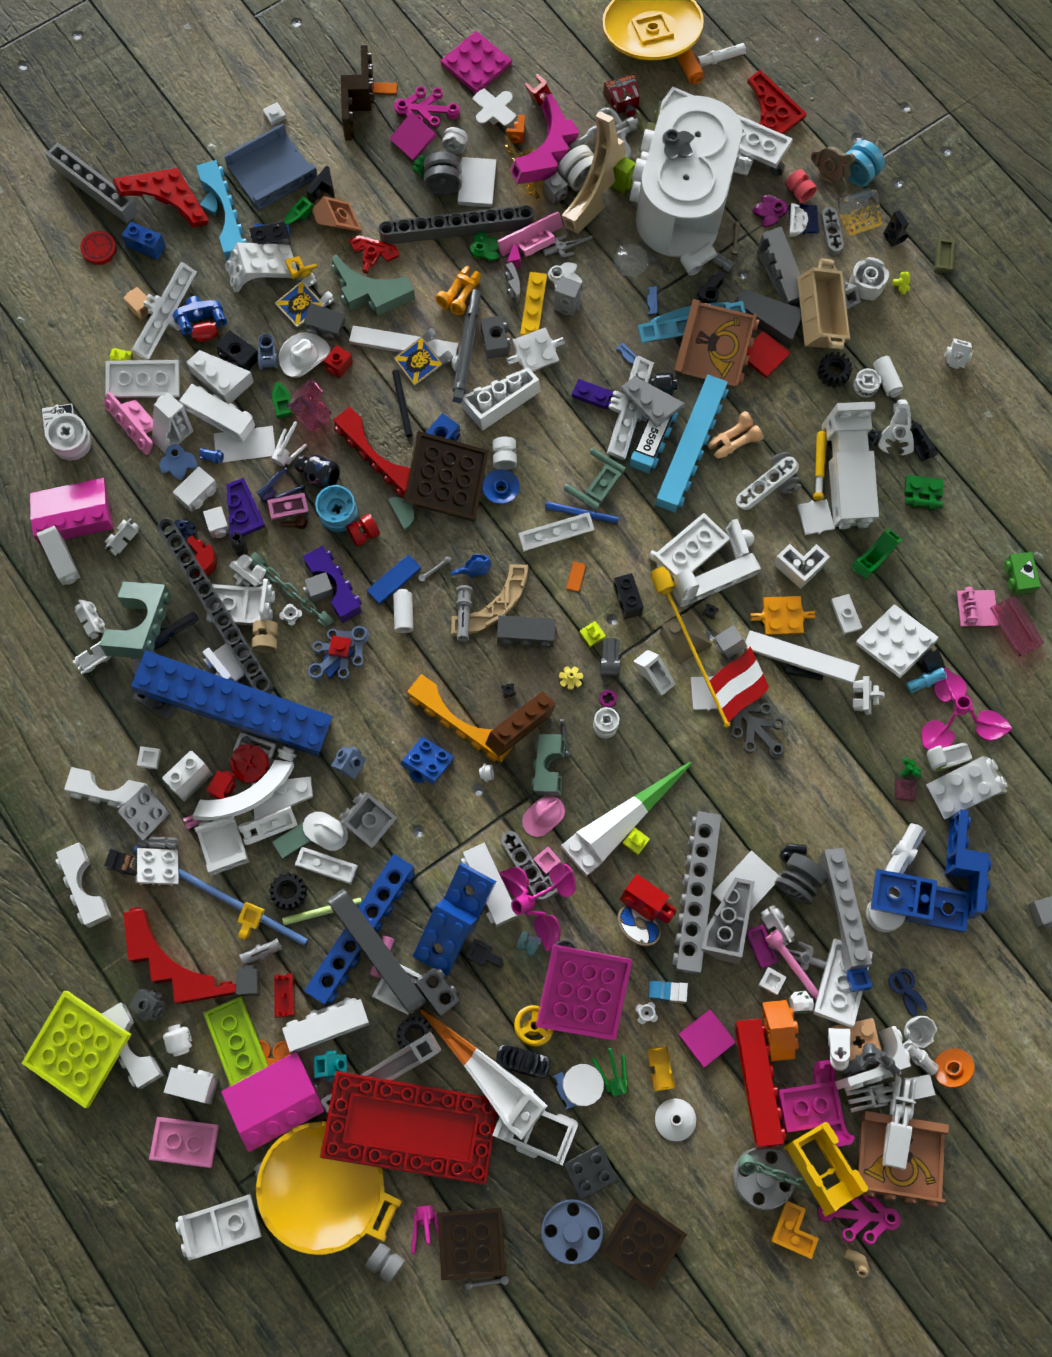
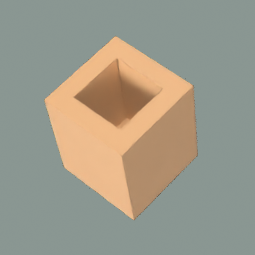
[123,287,152,320]

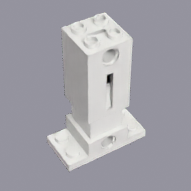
[822,402,879,529]

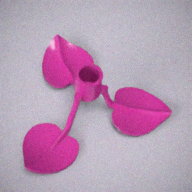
[921,667,1012,750]
[499,863,576,951]

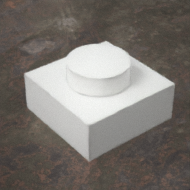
[262,102,287,126]
[137,746,161,769]
[758,967,786,995]

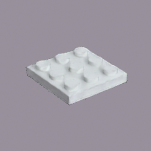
[856,604,939,678]

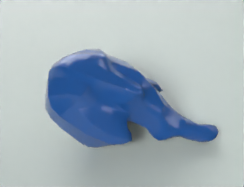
[451,554,491,578]

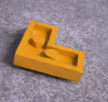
[771,1201,819,1259]

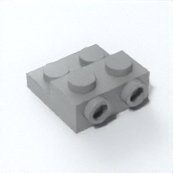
[340,792,397,848]

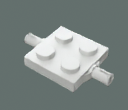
[506,327,565,372]

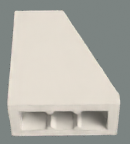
[37,526,80,585]

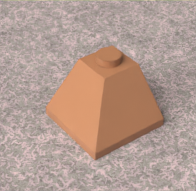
[312,196,362,232]

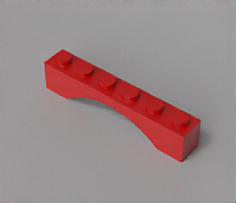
[333,406,410,498]

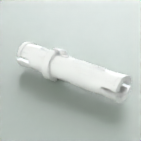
[696,43,746,67]

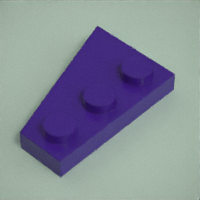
[226,477,266,537]

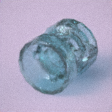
[515,930,542,957]

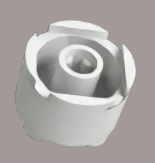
[849,257,889,301]

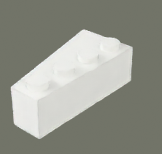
[461,368,541,431]

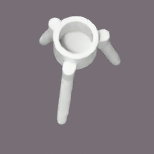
[271,421,307,467]

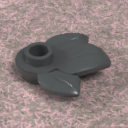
[662,129,694,160]

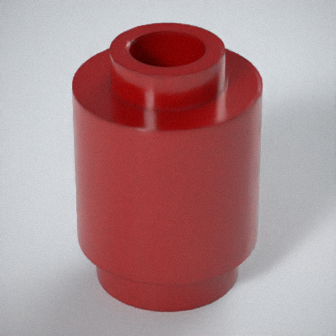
[191,321,218,343]

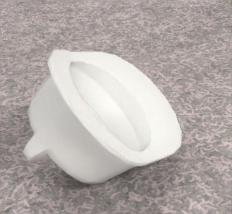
[303,812,348,851]

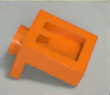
[506,114,525,143]

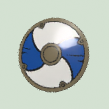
[617,906,661,946]

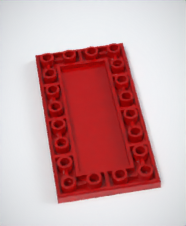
[320,1071,497,1185]

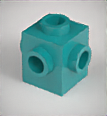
[314,1051,347,1082]

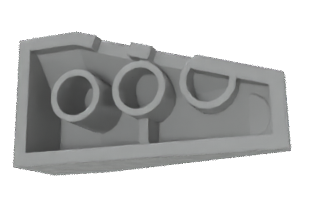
[701,877,755,964]

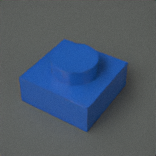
[845,967,872,992]

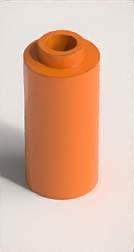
[676,48,704,84]

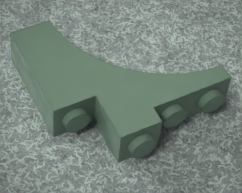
[331,255,415,316]

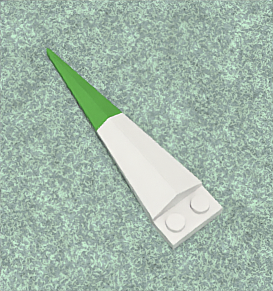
[560,762,692,877]

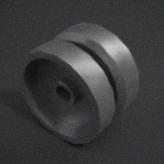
[424,152,462,195]

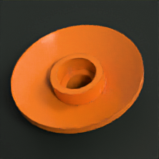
[934,1048,975,1088]

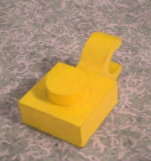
[237,902,265,940]

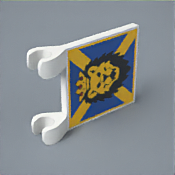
[275,273,334,328]

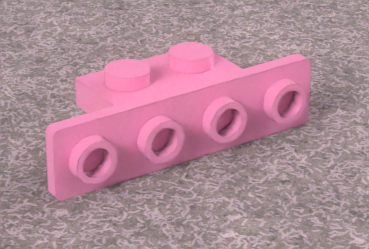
[497,211,563,257]
[104,392,153,455]

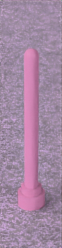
[765,930,819,1001]

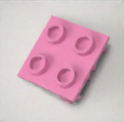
[957,587,998,627]

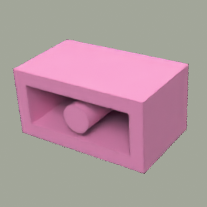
[267,493,308,520]

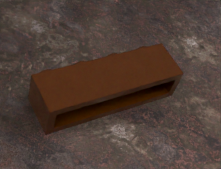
[485,691,556,757]

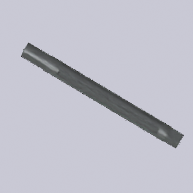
[452,290,481,404]

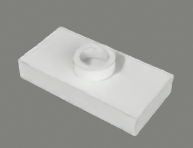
[830,594,862,635]

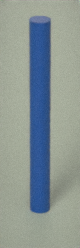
[545,501,619,524]

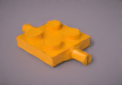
[750,596,815,636]

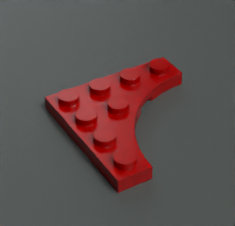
[747,70,807,135]
[113,168,209,228]

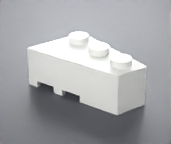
[187,350,254,404]
[152,392,193,454]

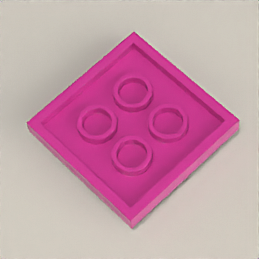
[441,31,512,94]

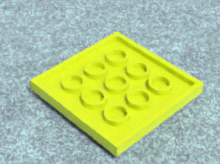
[21,991,132,1108]

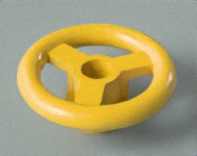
[514,1005,554,1047]

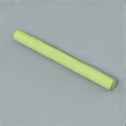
[282,897,362,926]

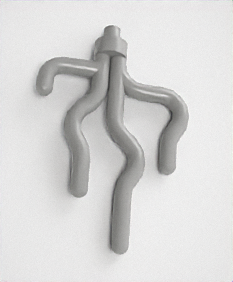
[570,108,639,159]

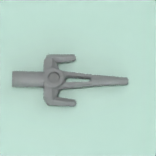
[543,235,593,258]
[769,942,826,972]

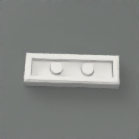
[295,847,358,885]

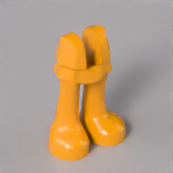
[435,266,481,315]

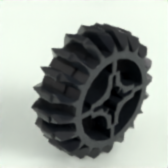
[496,1045,551,1079]

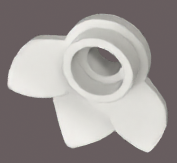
[548,262,582,289]

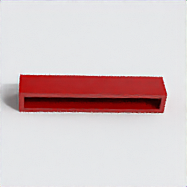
[734,1018,786,1150]

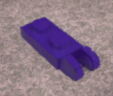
[572,379,614,411]

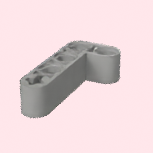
[501,831,559,903]

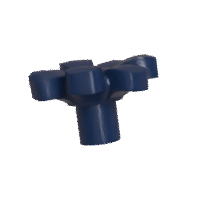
[174,518,195,541]

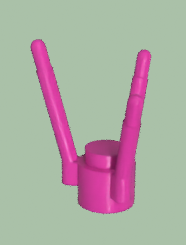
[411,1205,439,1254]

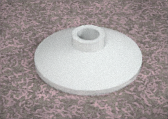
[655,1098,696,1141]

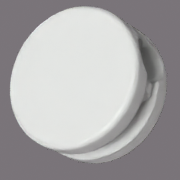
[866,894,906,933]

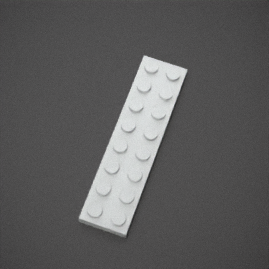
[655,86,793,168]

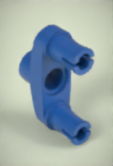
[173,296,227,335]

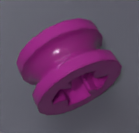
[599,690,617,708]

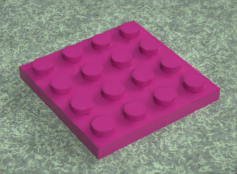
[536,944,633,1041]

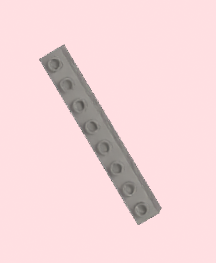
[672,811,721,975]

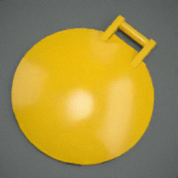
[256,1121,402,1255]

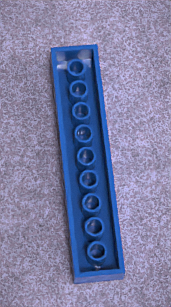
[131,650,332,756]

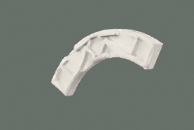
[193,760,294,821]

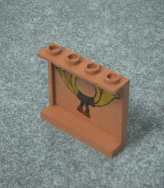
[674,299,759,388]
[857,1111,949,1207]

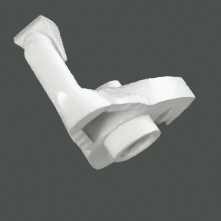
[876,400,914,455]

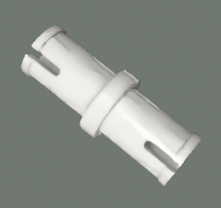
[903,1040,939,1075]

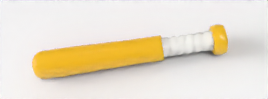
[813,431,827,501]

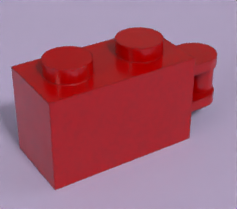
[619,874,676,923]

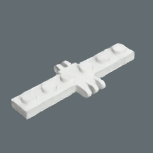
[131,262,197,360]
[607,356,654,460]

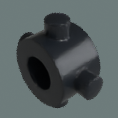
[702,604,719,619]
[501,683,516,698]

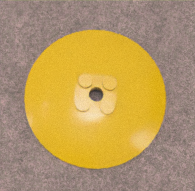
[603,0,704,60]

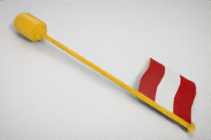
[651,566,769,728]

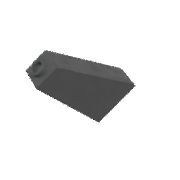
[734,289,801,348]

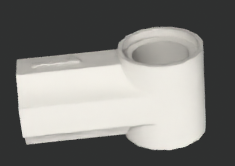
[680,241,718,276]

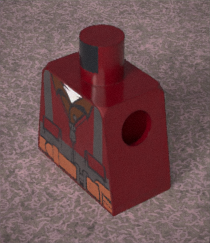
[603,74,640,117]

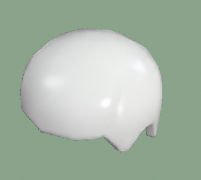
[904,1016,937,1048]

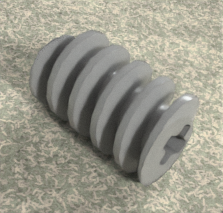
[771,452,802,493]

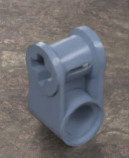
[258,333,278,370]

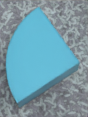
[200,192,218,216]

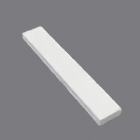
[349,325,458,358]
[744,631,860,684]

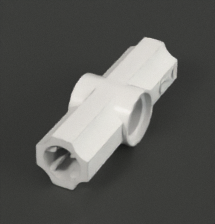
[885,823,926,874]

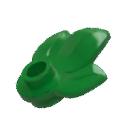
[470,232,500,261]

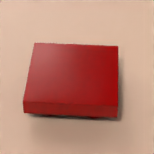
[747,331,790,379]

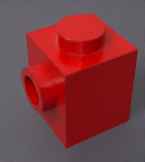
[324,345,353,378]

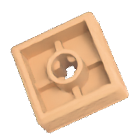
[832,1018,881,1061]

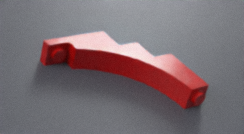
[123,907,236,1005]

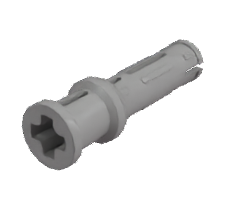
[456,585,473,642]

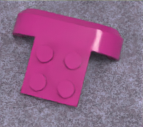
[777,1060,855,1147]

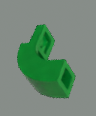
[851,528,903,580]

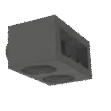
[414,968,460,1016]

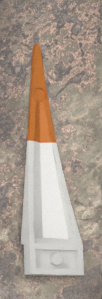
[420,1009,548,1140]

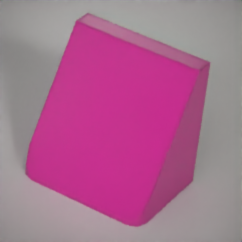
[507,244,521,269]

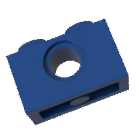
[122,221,166,260]
[426,413,460,441]

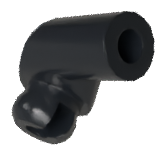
[780,843,807,862]

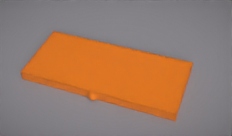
[371,82,397,94]
[566,561,586,592]

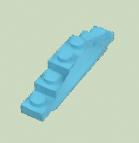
[637,301,746,344]

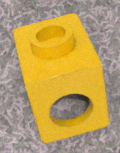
[285,256,317,279]

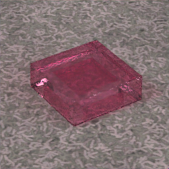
[895,779,916,801]

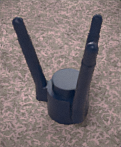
[257,468,305,504]

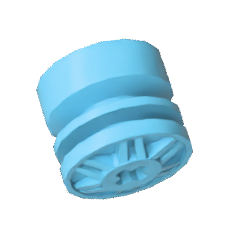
[315,485,358,532]

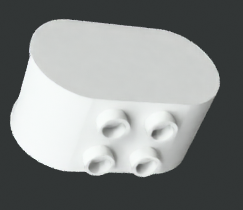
[630,96,743,258]

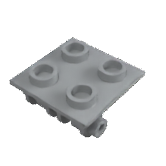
[117,785,170,841]

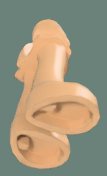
[707,411,764,459]

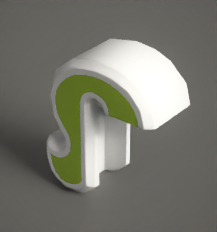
[926,743,973,771]

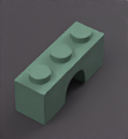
[531,734,566,796]

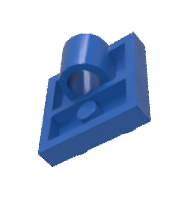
[401,737,455,785]

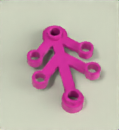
[394,86,460,129]
[817,1194,901,1245]

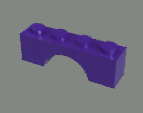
[303,545,362,623]

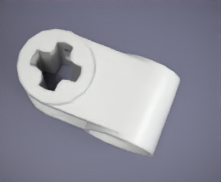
[828,1028,850,1071]

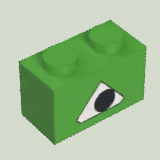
[1004,552,1041,596]

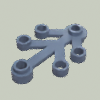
[308,626,369,680]

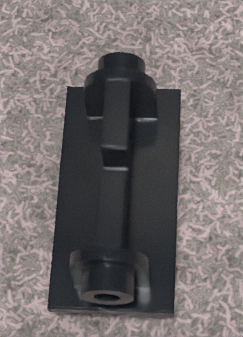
[910,422,938,462]

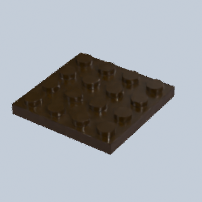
[403,431,489,522]

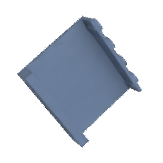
[224,123,317,211]

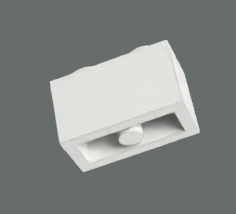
[173,467,218,513]

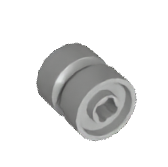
[365,1242,405,1284]

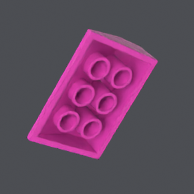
[30,478,114,545]
[221,1051,325,1152]

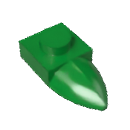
[284,196,314,225]
[272,382,295,419]

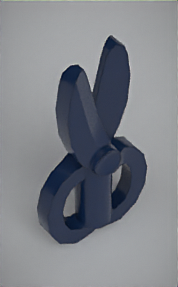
[888,968,928,1017]

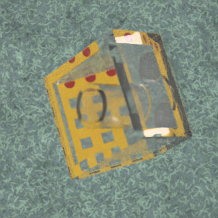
[837,188,882,236]

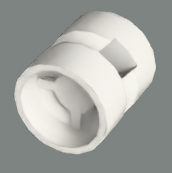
[492,437,517,470]
[593,707,619,739]

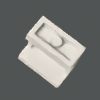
[162,751,213,802]
[194,816,249,876]

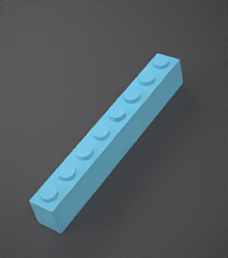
[655,374,729,513]

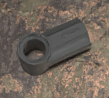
[600,638,620,677]

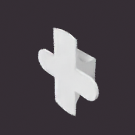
[472,89,516,126]

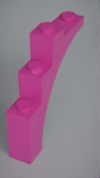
[510,94,579,184]

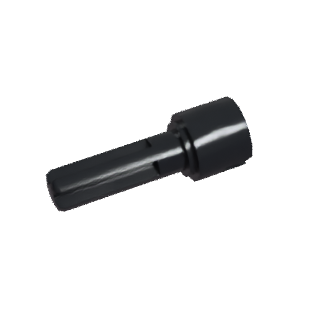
[154,612,199,650]

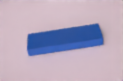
[367,554,421,605]

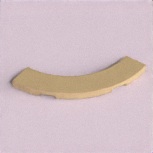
[451,564,528,636]

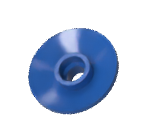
[483,469,519,504]

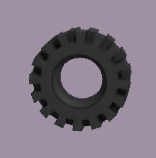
[818,352,853,387]
[269,872,307,911]
[396,1016,434,1049]

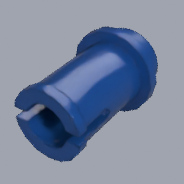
[199,448,224,464]

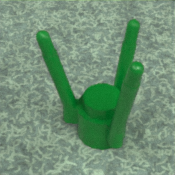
[592,1048,629,1097]

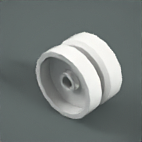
[558,145,594,191]
[45,413,92,461]

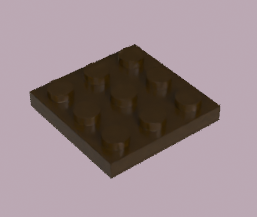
[599,1197,687,1291]
[438,1208,506,1281]

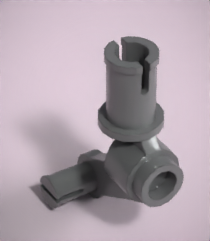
[842,1043,900,1077]

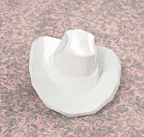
[278,332,331,378]

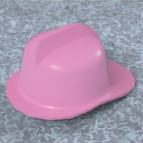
[522,796,565,837]

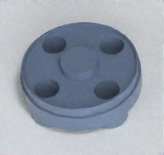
[541,1199,603,1265]

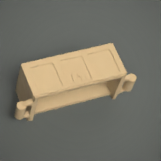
[797,258,850,350]

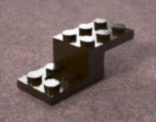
[341,45,374,141]

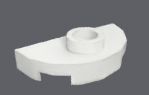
[789,203,808,237]

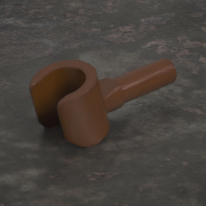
[281,516,308,530]

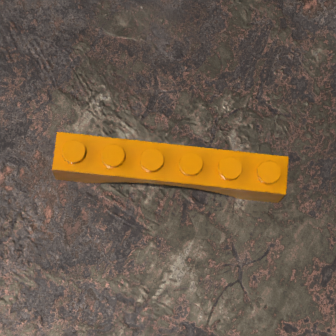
[407,674,513,763]

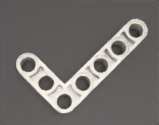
[673,553,762,607]

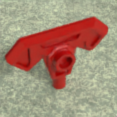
[349,235,400,274]

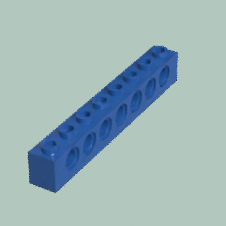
[304,854,415,1006]

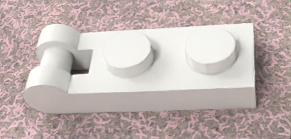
[238,806,298,845]

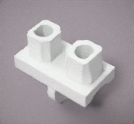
[229,555,266,587]
[853,676,885,715]

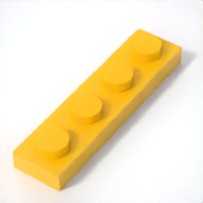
[520,272,547,337]

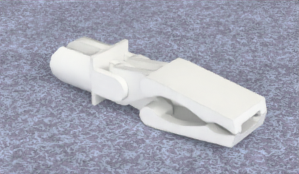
[846,1074,935,1113]
[882,1076,917,1170]

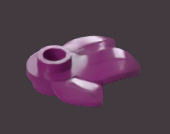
[752,195,788,227]

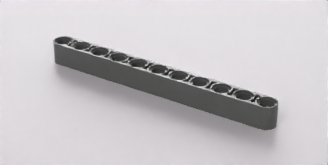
[157,518,273,694]

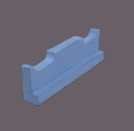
[647,286,657,315]
[616,342,637,364]
[553,1072,576,1109]

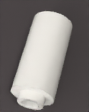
[873,356,904,398]
[393,589,413,633]

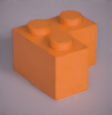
[762,1000,799,1061]

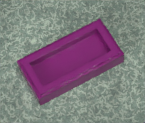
[746,924,780,970]

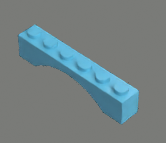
[196,160,247,261]

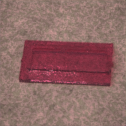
[990,595,1045,656]

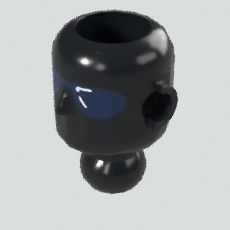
[294,454,340,489]

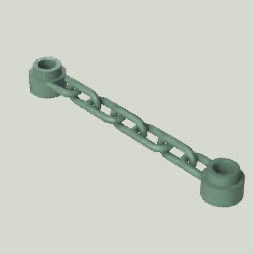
[250,552,334,628]
[738,1154,830,1192]

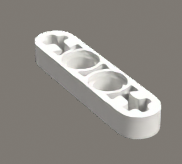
[736,457,799,510]

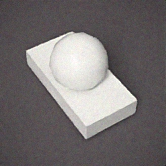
[725,519,754,559]

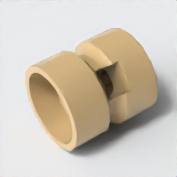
[252,620,278,653]

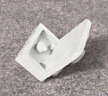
[203,637,257,682]

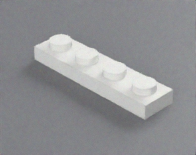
[518,512,595,552]

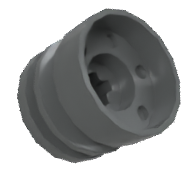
[775,853,828,905]

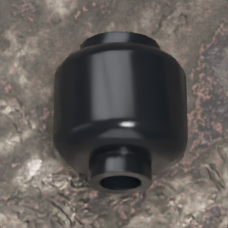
[651,373,677,396]

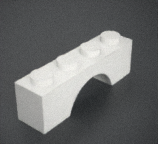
[64,767,151,808]
[56,842,112,928]
[102,1002,164,1089]

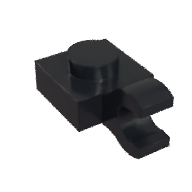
[466,938,503,968]

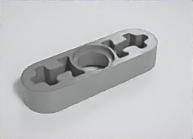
[820,207,844,256]

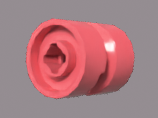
[785,169,818,203]

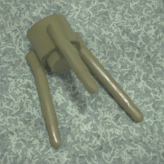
[636,101,662,134]

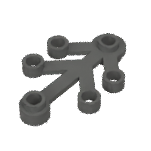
[731,703,785,759]

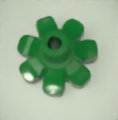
[413,155,426,179]
[900,757,922,778]

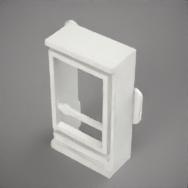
[492,1111,578,1165]

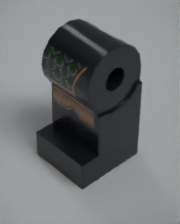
[104,849,137,876]

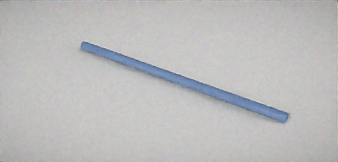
[133,845,308,946]

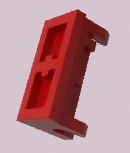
[274,973,296,1018]

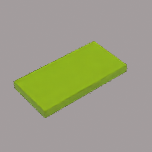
[203,996,269,1086]

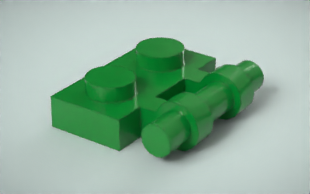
[904,475,944,510]

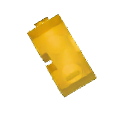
[647,1046,675,1092]

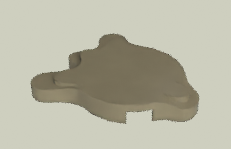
[811,146,856,194]

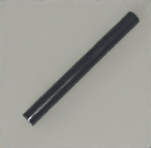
[392,370,413,437]

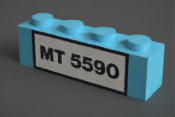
[629,412,679,474]

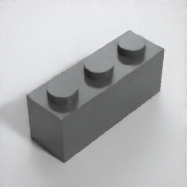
[497,615,556,649]

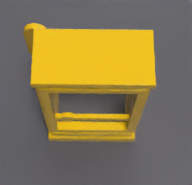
[783,1122,868,1217]

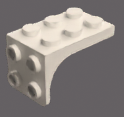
[225,242,298,292]
[207,579,275,626]
[926,756,1008,820]
[835,1026,911,1092]
[176,1194,262,1260]

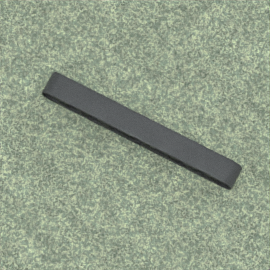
[379,205,534,244]

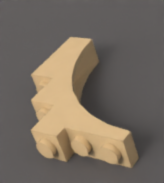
[562,112,626,234]

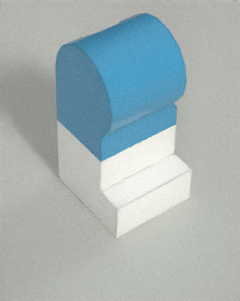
[648,981,688,1004]

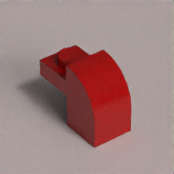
[186,536,217,578]

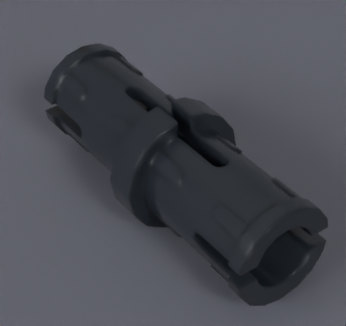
[230,531,248,557]

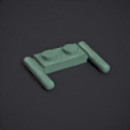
[563,448,626,510]

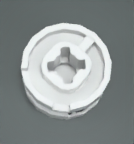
[442,127,468,154]
[853,368,881,398]

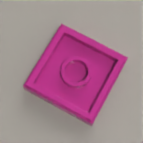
[389,112,437,161]
[678,1009,736,1068]

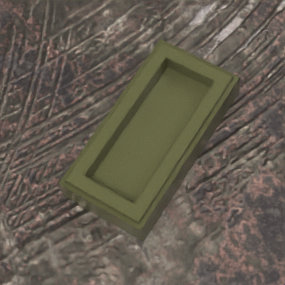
[934,238,955,274]

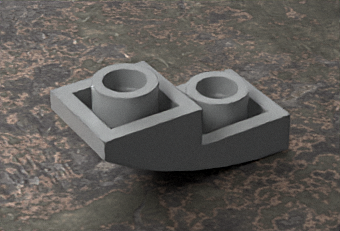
[504,262,520,304]

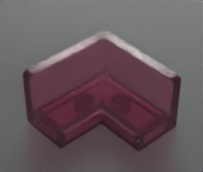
[287,378,332,432]

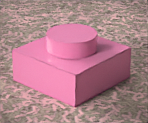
[533,846,561,875]

